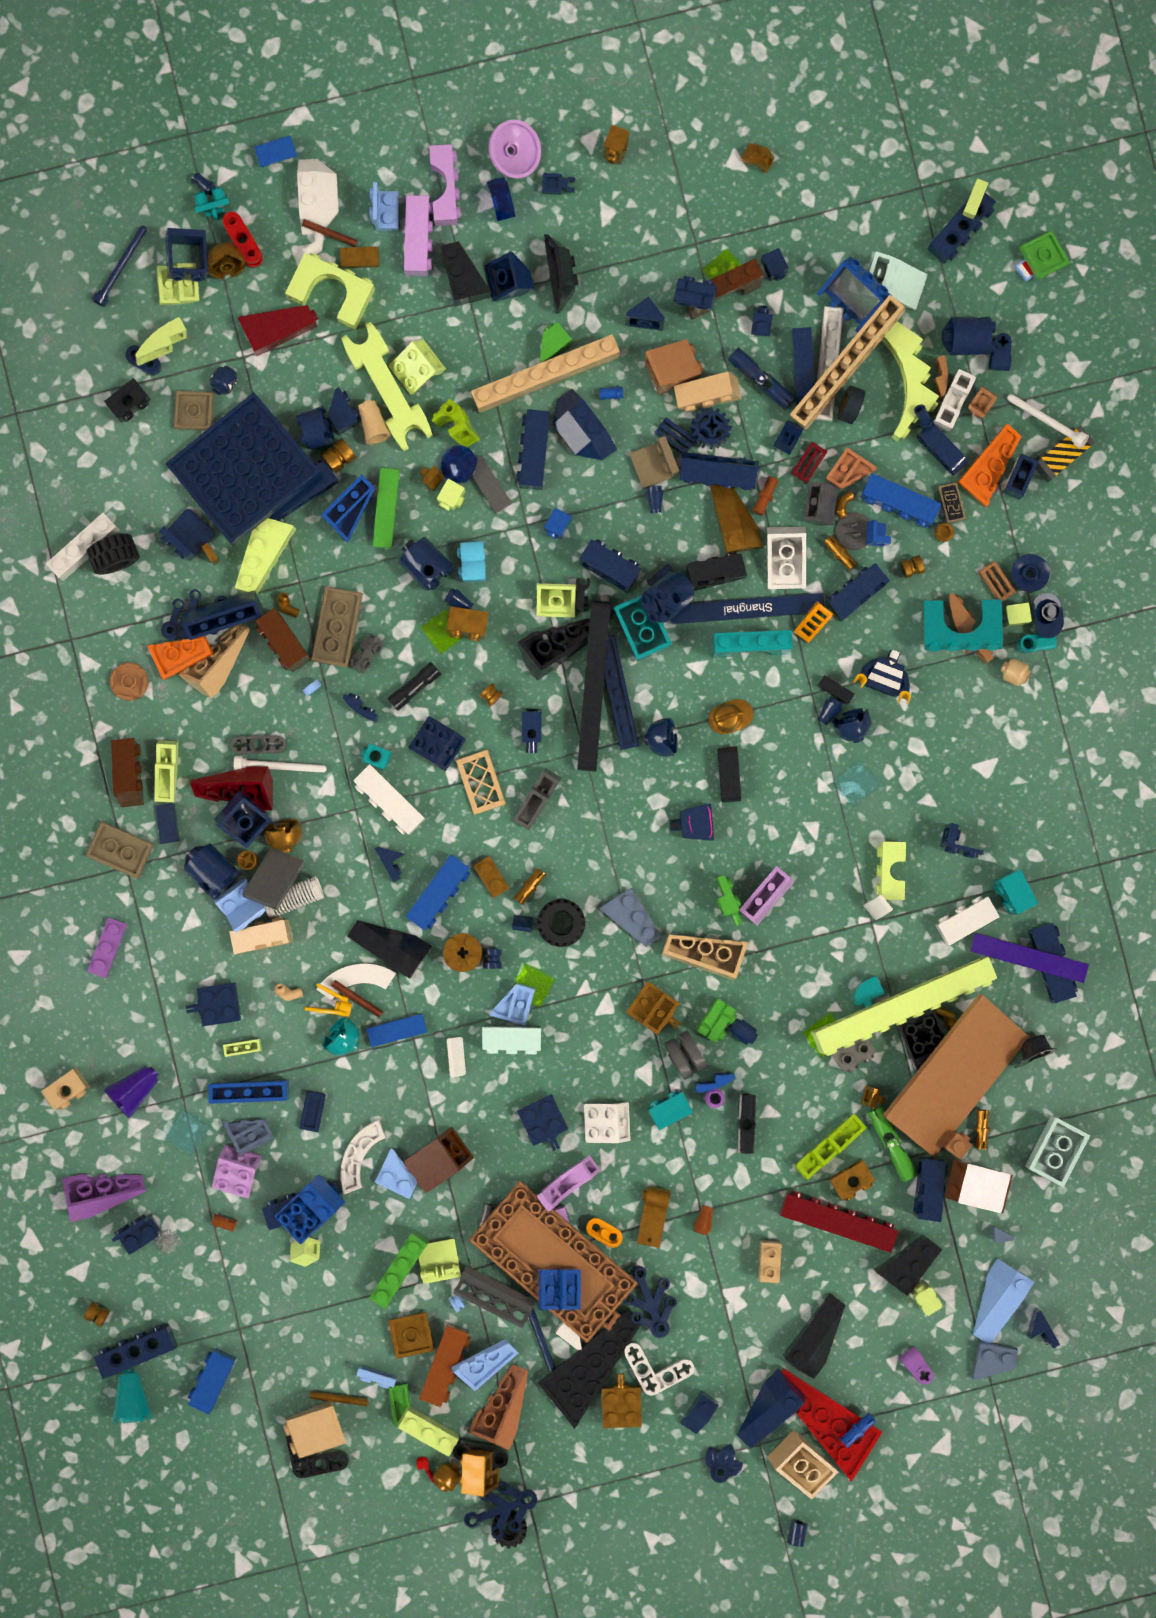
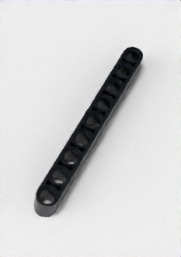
[577,600,611,772]

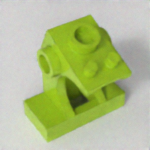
[432,399,480,449]

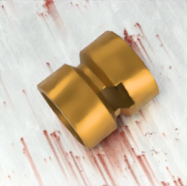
[321,438,357,474]

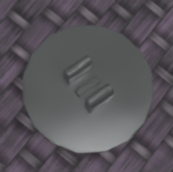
[835,512,870,550]

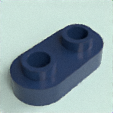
[125,345,162,376]

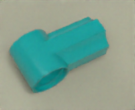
[1016,634,1057,654]

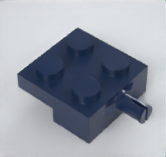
[186,982,241,1027]
[517,1094,568,1151]

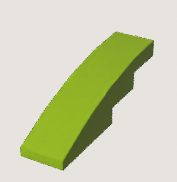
[794,1113,867,1180]

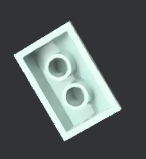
[482,1025,541,1054]

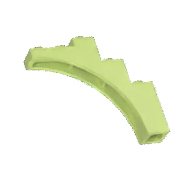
[881,321,939,442]

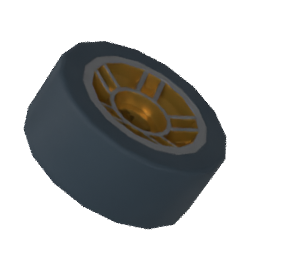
[837,385,865,424]

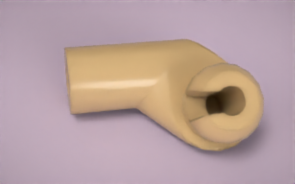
[275,983,304,1001]

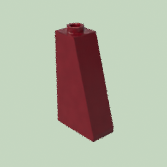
[238,305,318,356]

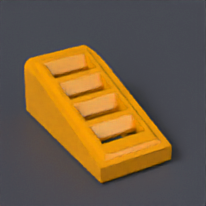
[794,601,833,643]

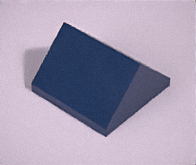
[625,296,665,331]

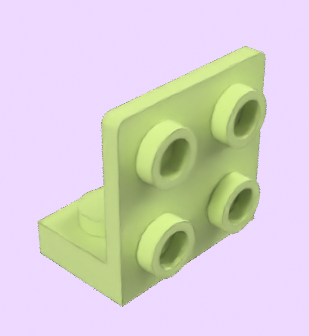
[389,339,446,395]

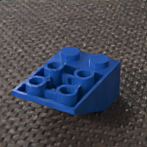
[274,1174,345,1245]

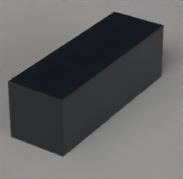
[817,675,855,705]

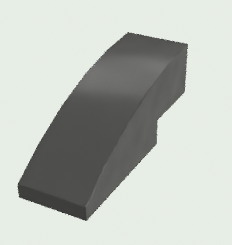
[513,768,561,830]

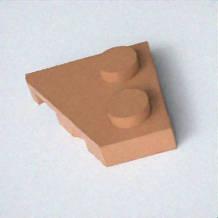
[825,447,877,490]

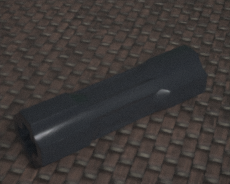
[387,662,442,711]

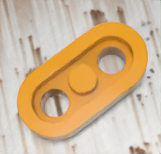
[586,1217,622,1248]

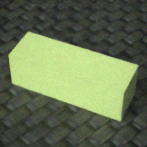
[962,179,988,219]
[223,1039,262,1057]

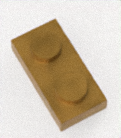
[473,856,510,898]

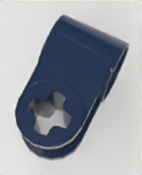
[989,333,1012,371]

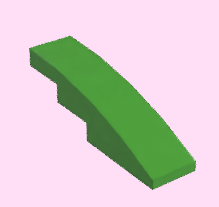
[373,467,400,548]

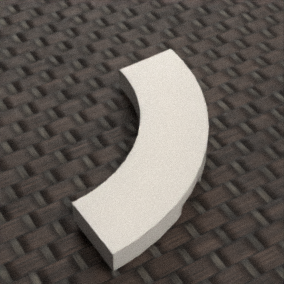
[316,964,397,1000]
[340,1120,386,1194]

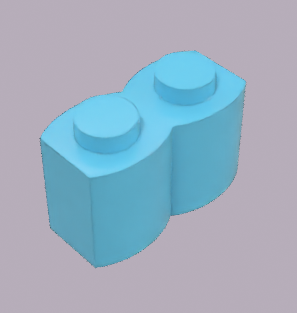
[457,541,486,583]

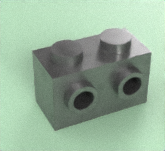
[804,482,838,525]
[832,1038,877,1073]

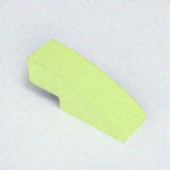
[135,317,187,366]
[155,740,179,802]

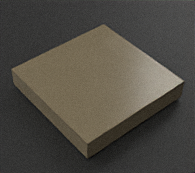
[173,391,214,431]

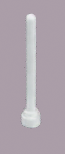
[1007,394,1089,449]
[234,755,327,773]

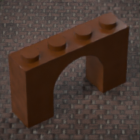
[686,258,764,320]

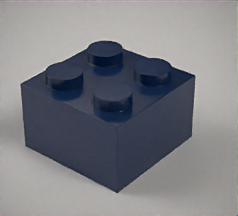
[214,790,272,849]

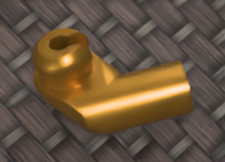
[835,491,855,519]
[277,592,300,618]
[935,1007,957,1031]

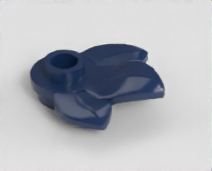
[705,1445,743,1483]

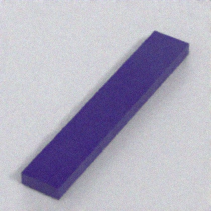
[970,933,1089,983]

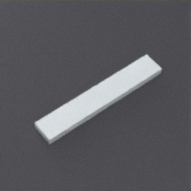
[815,306,844,422]

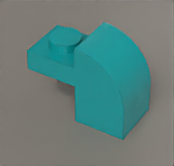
[853,976,885,1009]

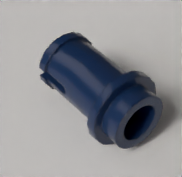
[191,172,216,195]
[914,404,933,428]

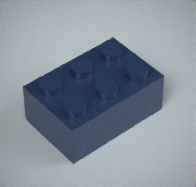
[579,539,641,593]

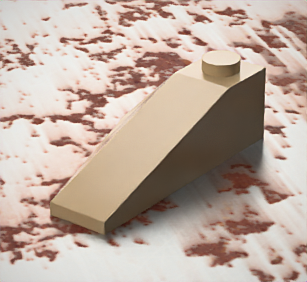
[179,624,250,698]

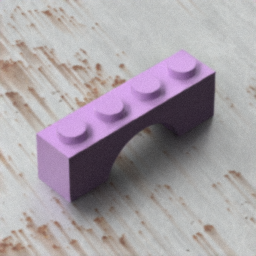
[429,144,461,226]

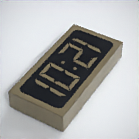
[937,482,966,524]

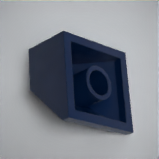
[485,252,534,302]

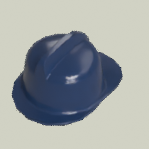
[1032,593,1064,638]

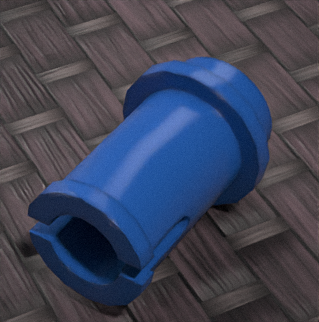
[600,385,623,400]

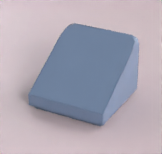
[991,1225,1015,1242]

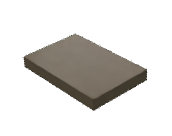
[85,821,154,879]

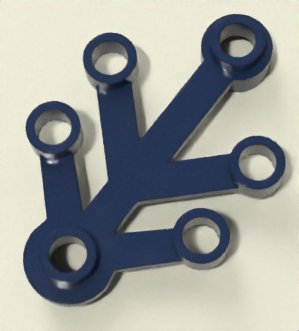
[161,589,228,640]
[623,1265,677,1338]
[464,1482,537,1539]

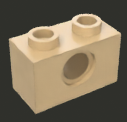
[41,1068,90,1111]
[758,1240,782,1283]

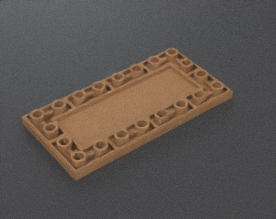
[883,993,1029,1157]
[469,1180,638,1342]

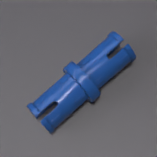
[840,1412,877,1448]

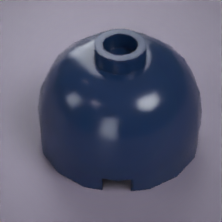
[832,708,872,743]
[645,718,678,757]

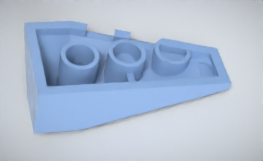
[973,1258,1034,1343]

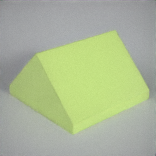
[537,583,576,617]

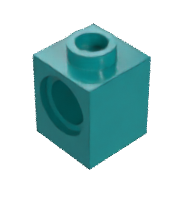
[361,743,392,771]

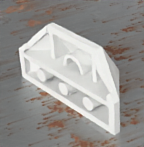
[297,159,339,235]

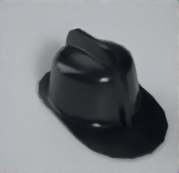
[1015,1035,1057,1069]

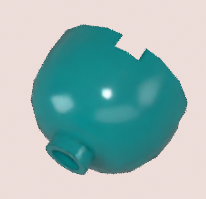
[322,1017,359,1056]

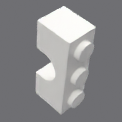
[933,369,976,433]

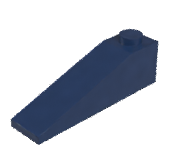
[737,1368,806,1449]

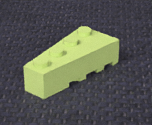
[235,518,296,594]

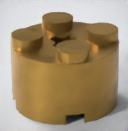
[443,933,483,972]

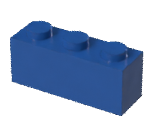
[187,1348,237,1415]

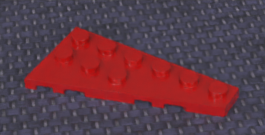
[781,1367,882,1482]

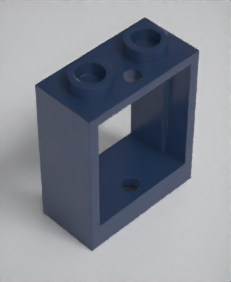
[165,228,208,282]

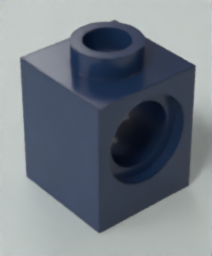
[760,248,789,281]

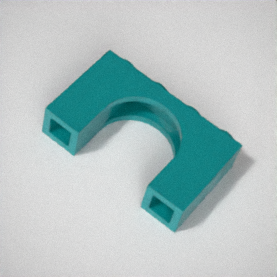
[924,599,1003,652]
[712,630,793,658]

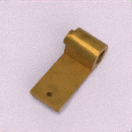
[637,1186,671,1248]

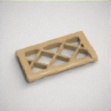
[456,750,506,815]

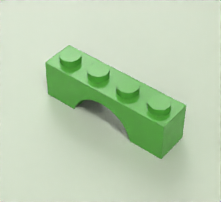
[369,1229,430,1309]

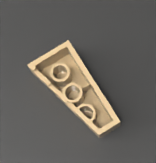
[661,935,748,981]

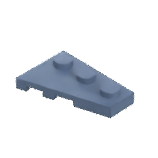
[599,888,662,947]

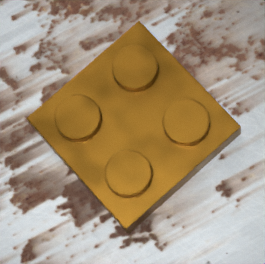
[388,1311,435,1359]

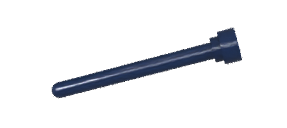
[91,226,147,307]

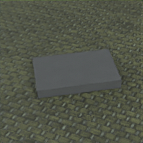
[243,848,305,910]

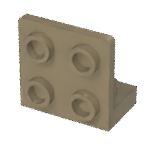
[630,436,679,489]

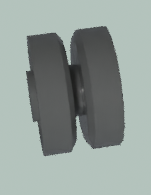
[664,1030,708,1080]

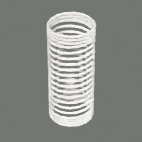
[264,876,324,919]

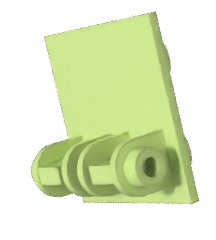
[419,1238,461,1284]

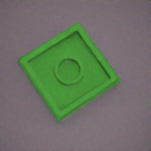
[1019,230,1070,281]

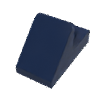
[375,847,405,883]
[1027,1308,1060,1348]

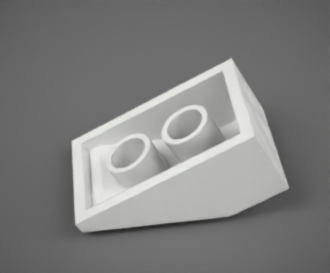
[767,526,806,589]

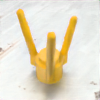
[304,983,352,1018]

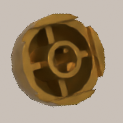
[207,242,245,279]
[263,819,302,853]

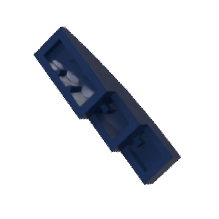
[792,327,814,406]

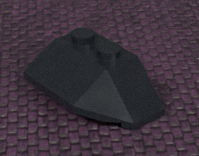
[544,234,578,314]

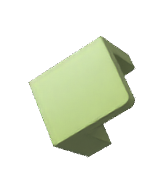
[1005,603,1032,627]
[290,1237,320,1267]

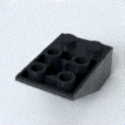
[898,1010,945,1073]

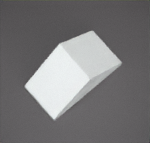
[556,1321,581,1350]

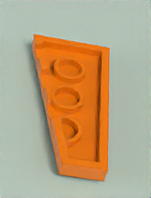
[957,424,1021,507]

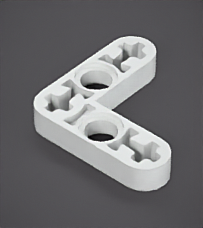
[624,1342,694,1396]

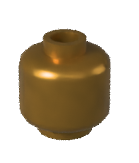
[433,1462,461,1493]

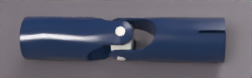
[728,347,796,410]

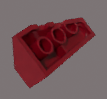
[190,766,273,810]

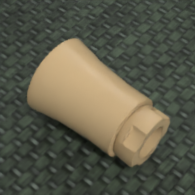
[358,400,391,445]

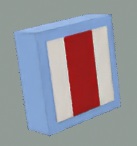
[1014,259,1034,283]

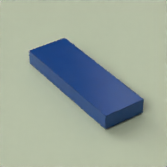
[366,1013,427,1047]

